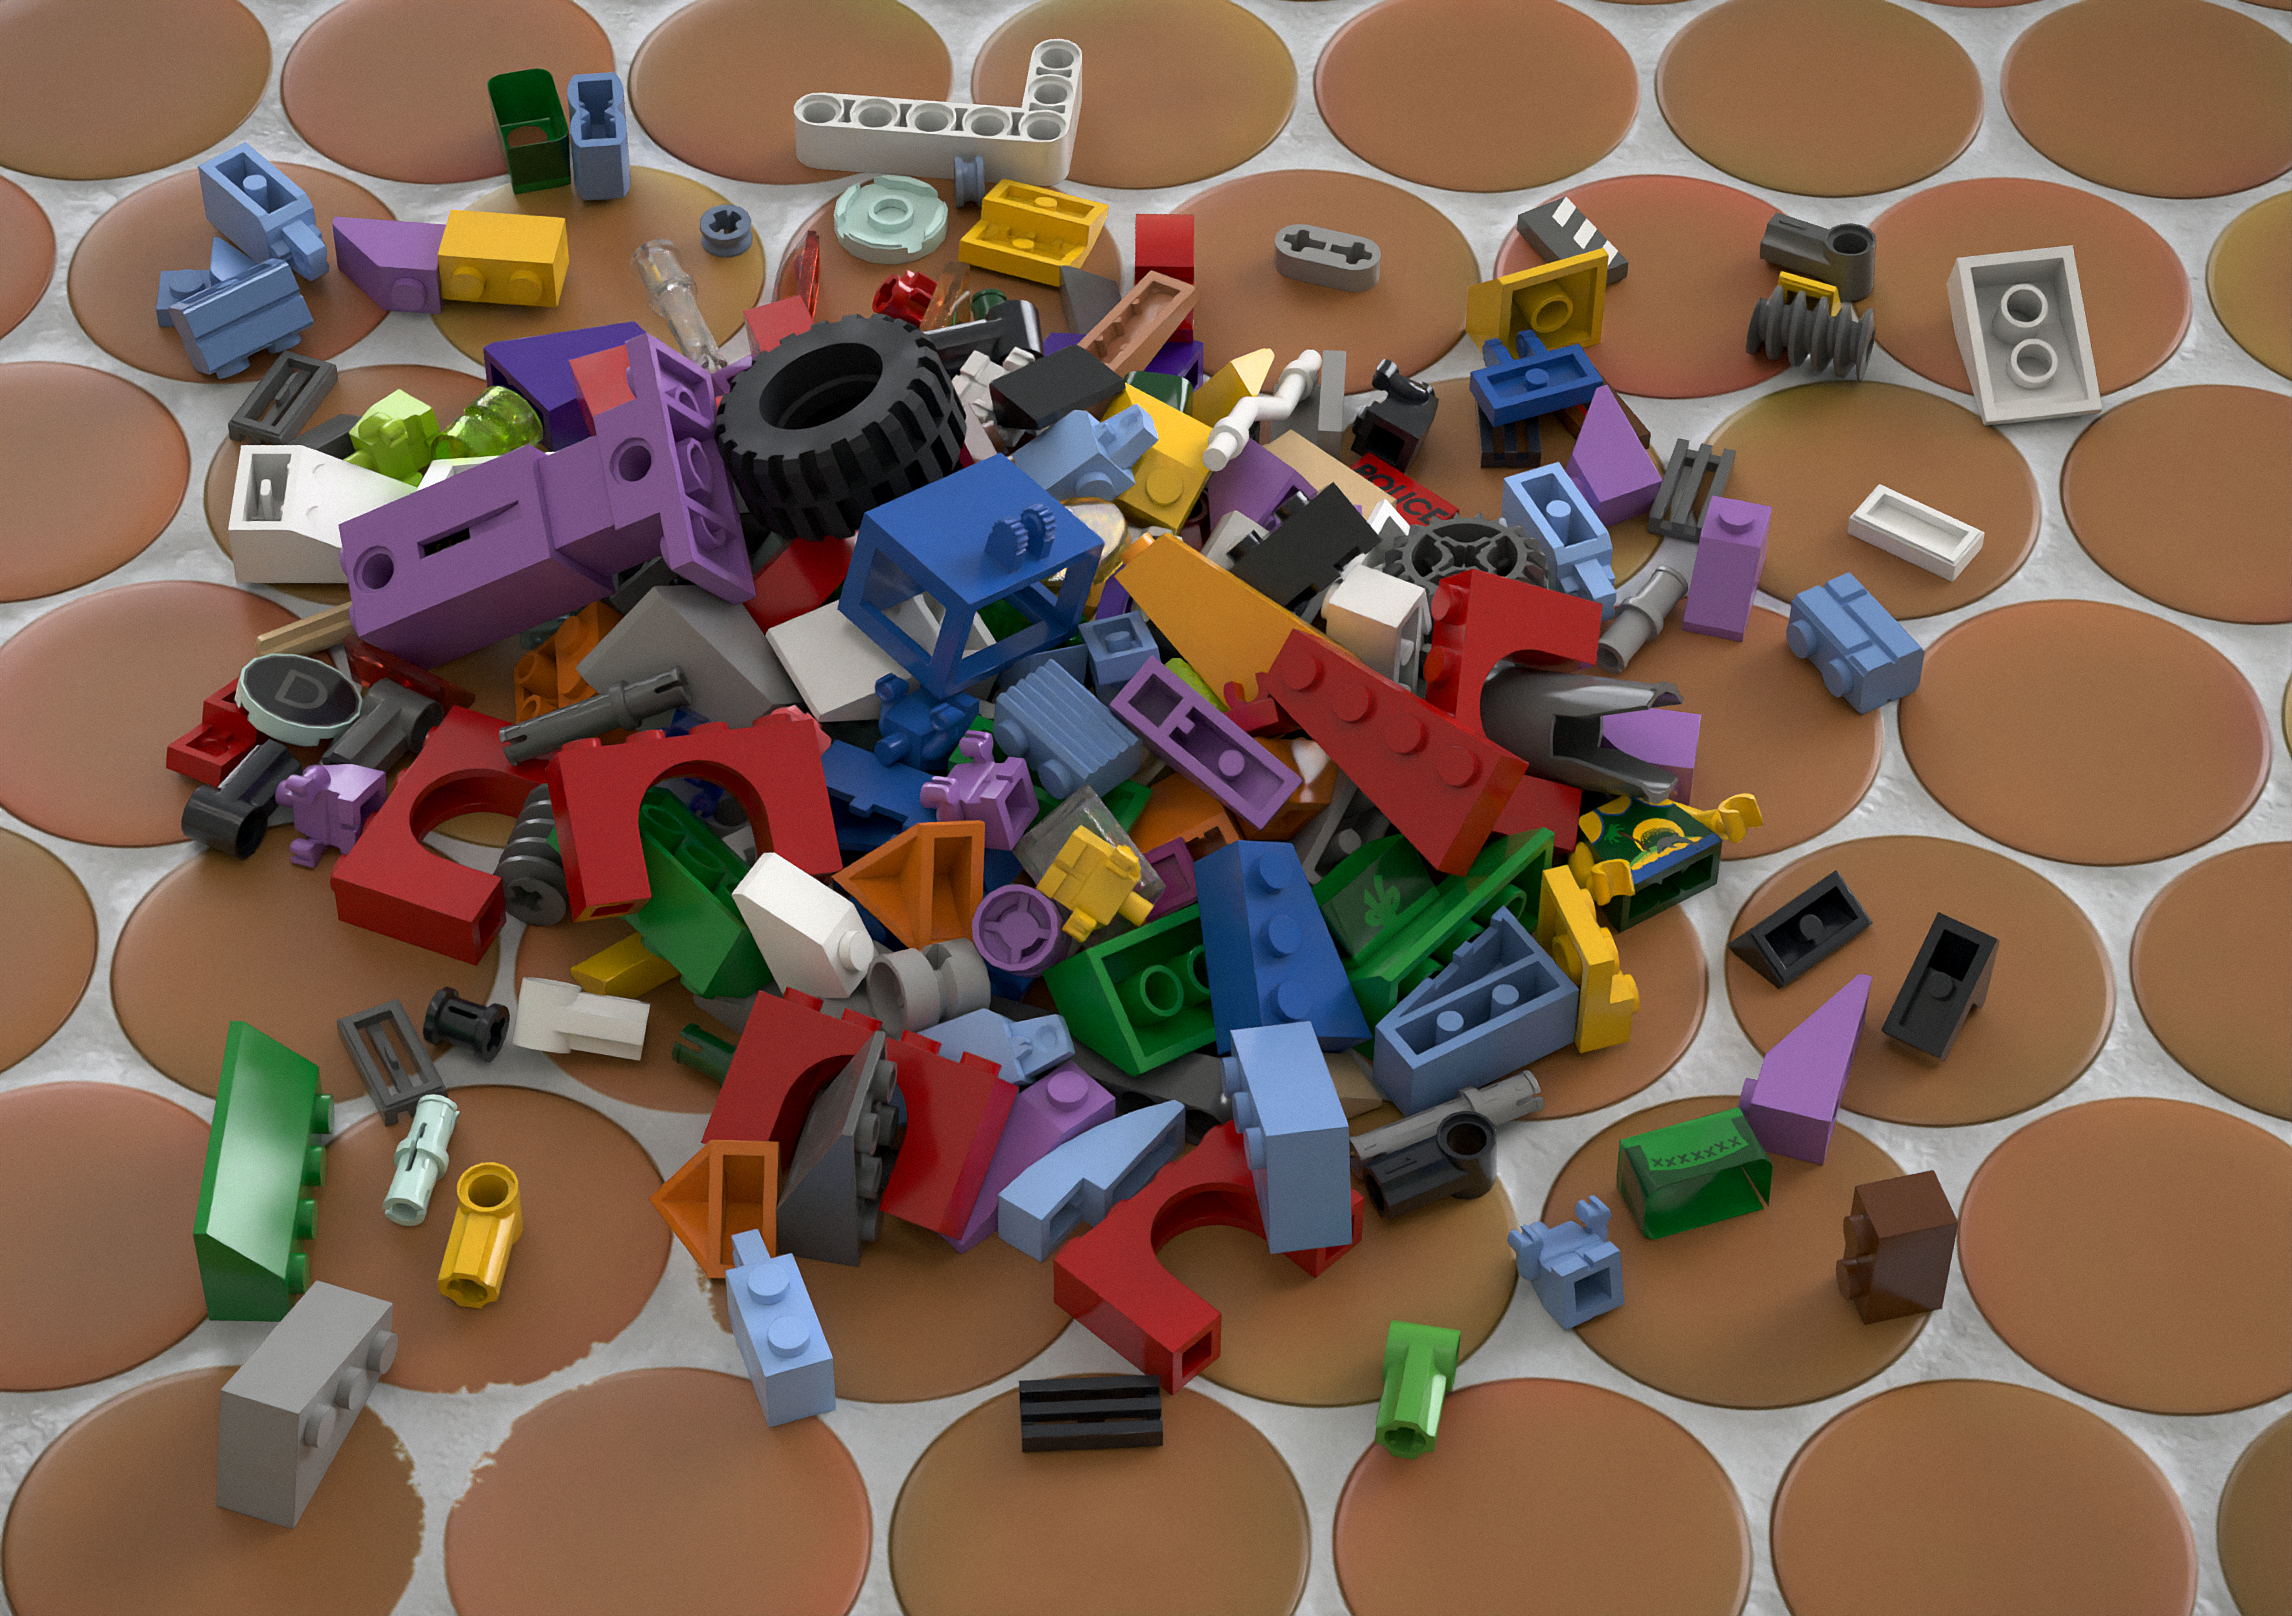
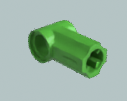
[1375,1320,1461,1459]

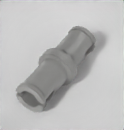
[1596,566,1688,674]

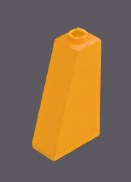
[1114,532,1365,739]

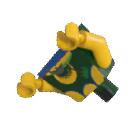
[1566,790,1764,933]

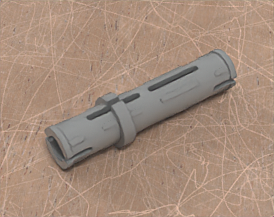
[1349,1070,1544,1179]

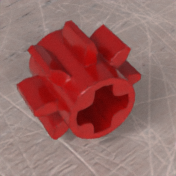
[872,270,945,332]

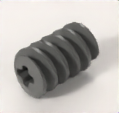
[1746,285,1876,383]
[492,783,570,926]

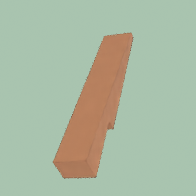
[1004,270,1200,456]

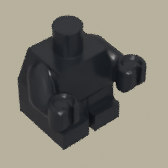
[1350,359,1439,474]

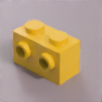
[437,209,569,308]

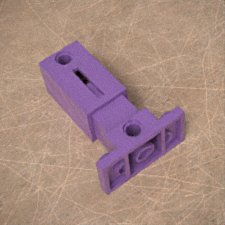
[338,332,756,671]

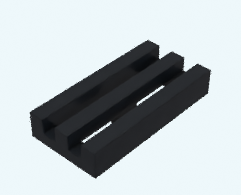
[1474,398,1542,467]
[1019,1375,1163,1452]

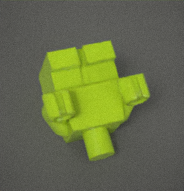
[344,389,449,488]

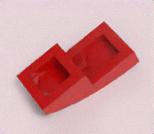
[166,677,271,787]

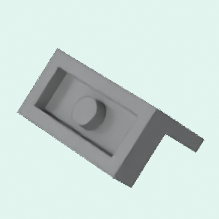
[1270,350,1346,462]

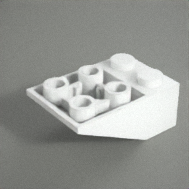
[228,445,417,583]
[765,591,999,722]

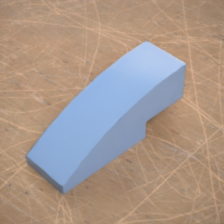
[998,1100,1186,1263]

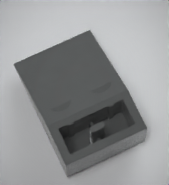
[776,1030,900,1268]

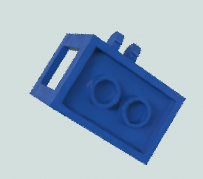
[837,452,1106,701]

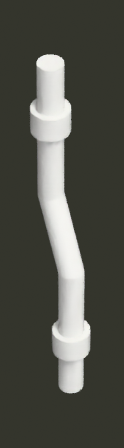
[1203,350,1322,471]

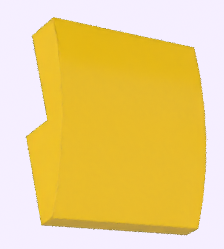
[958,178,1109,288]

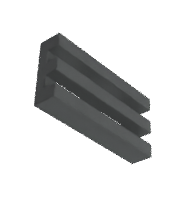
[228,350,338,445]
[1647,438,1736,543]
[336,999,448,1127]

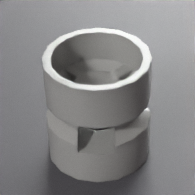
[867,937,991,1040]

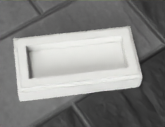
[1847,484,1985,582]

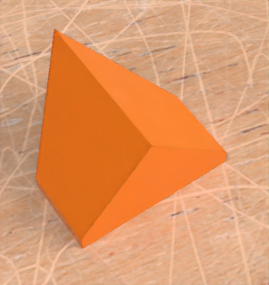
[831,820,985,952]
[648,1140,783,1279]

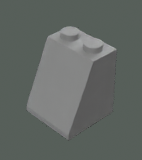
[575,585,807,784]

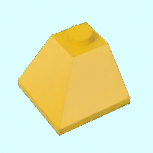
[1465,248,1609,360]
[1100,383,1213,536]

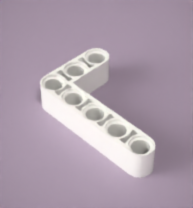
[794,39,1082,186]

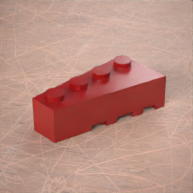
[1261,628,1529,877]

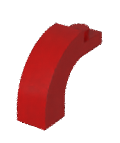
[1135,214,1194,343]
[742,530,859,639]

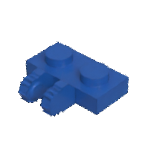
[1469,329,1604,427]

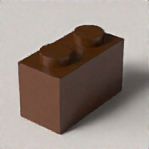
[1836,1170,1958,1325]

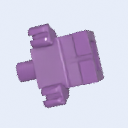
[920,730,1040,851]
[275,764,387,868]

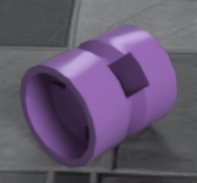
[972,884,1072,978]

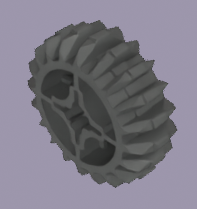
[1382,512,1549,644]

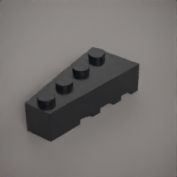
[1145,482,1383,665]

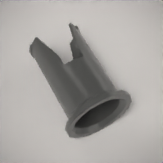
[1480,660,1684,804]

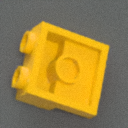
[1536,865,1640,1053]

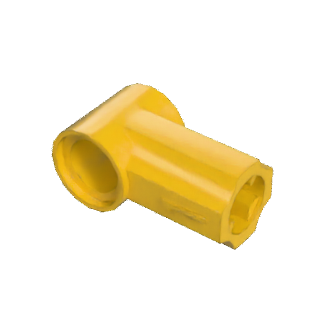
[437,1162,523,1309]

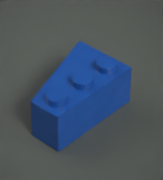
[821,739,1032,894]
[1193,840,1372,1056]

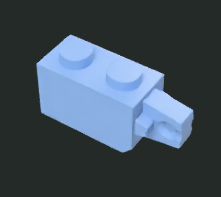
[198,142,329,281]
[1011,403,1159,521]
[1501,462,1617,622]
[890,1008,1075,1128]
[725,1229,836,1428]

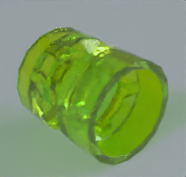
[430,386,543,460]

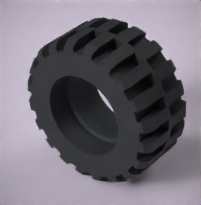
[714,313,967,542]

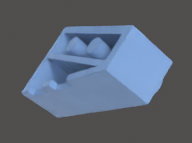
[1372,905,1579,1117]
[1220,1021,1352,1254]

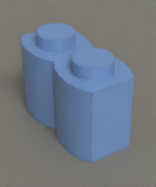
[567,72,631,200]

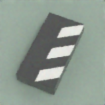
[1517,197,1629,285]

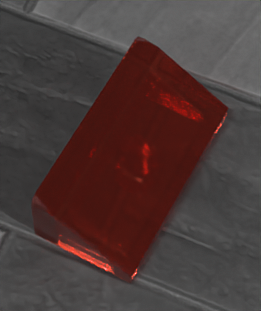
[771,230,821,321]
[343,633,476,718]

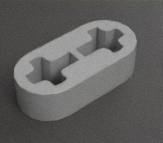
[1274,224,1381,292]

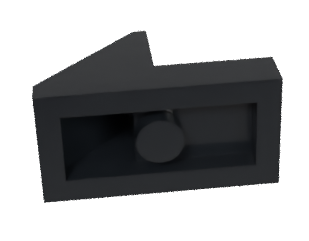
[1881,912,2000,1062]

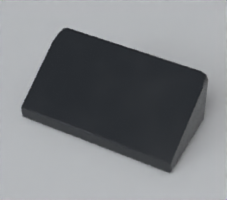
[989,345,1126,431]
[1727,870,1873,989]

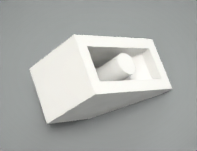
[731,853,879,998]

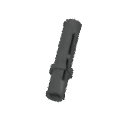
[499,665,693,766]

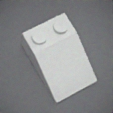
[1946,245,2102,426]

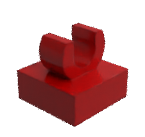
[1223,671,1302,739]

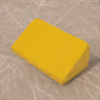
[1192,348,1275,428]
[570,932,681,999]

